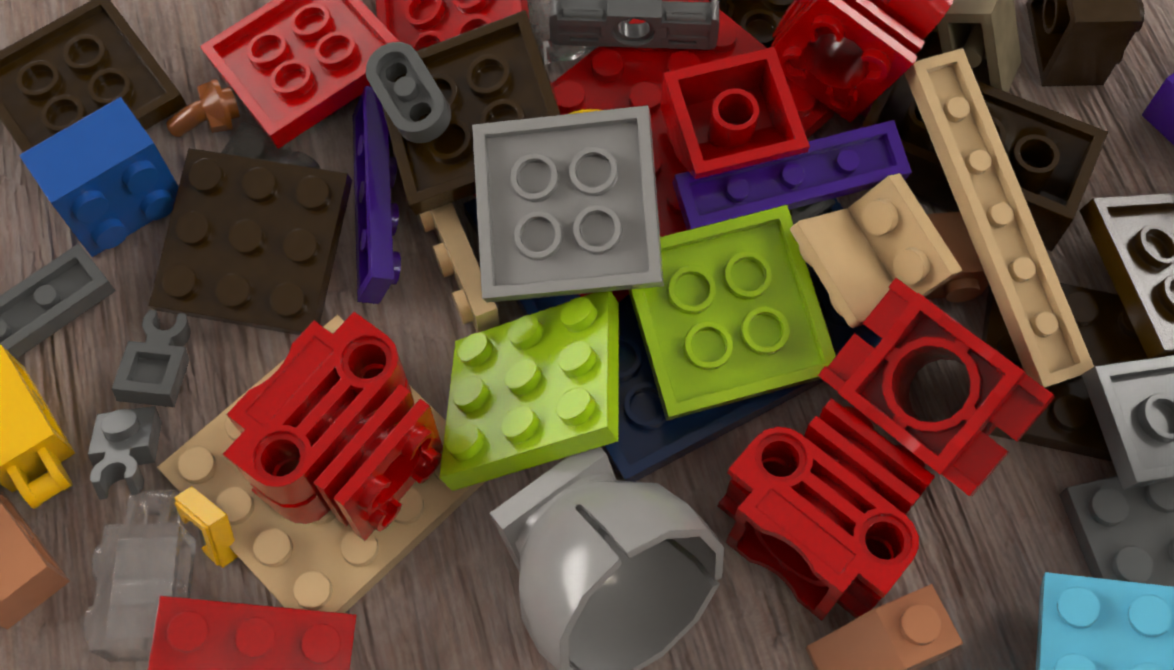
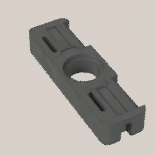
[549,0,719,50]

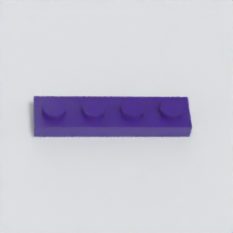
[352,86,401,304]
[672,120,912,230]

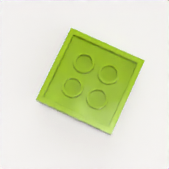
[628,205,836,421]
[439,291,619,491]

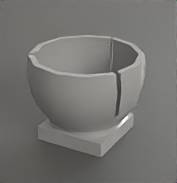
[489,447,724,670]

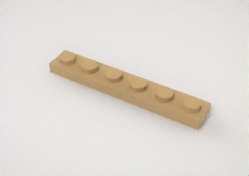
[904,48,1094,388]

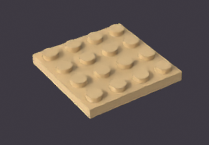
[157,314,486,613]

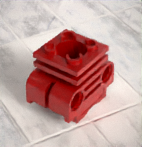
[771,0,954,123]
[817,278,1055,496]
[223,311,443,541]
[717,398,935,621]

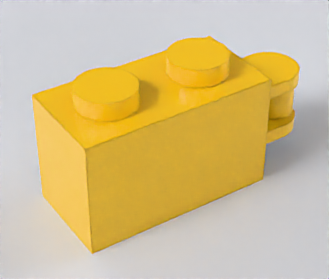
[0,345,76,509]

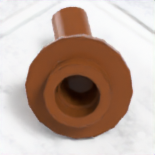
[166,79,240,137]

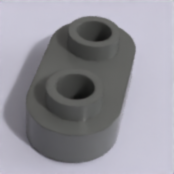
[366,42,451,143]

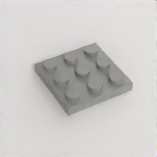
[472,105,664,303]

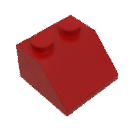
[660,47,810,179]

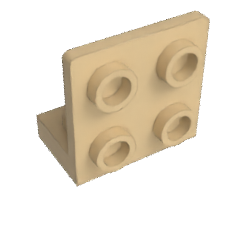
[790,173,963,328]

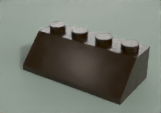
[861,57,1108,252]

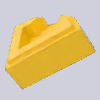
[174,486,238,568]

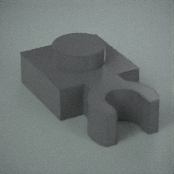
[111,310,191,407]
[88,406,162,500]

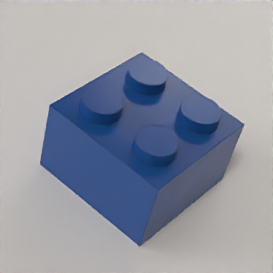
[19,97,179,257]

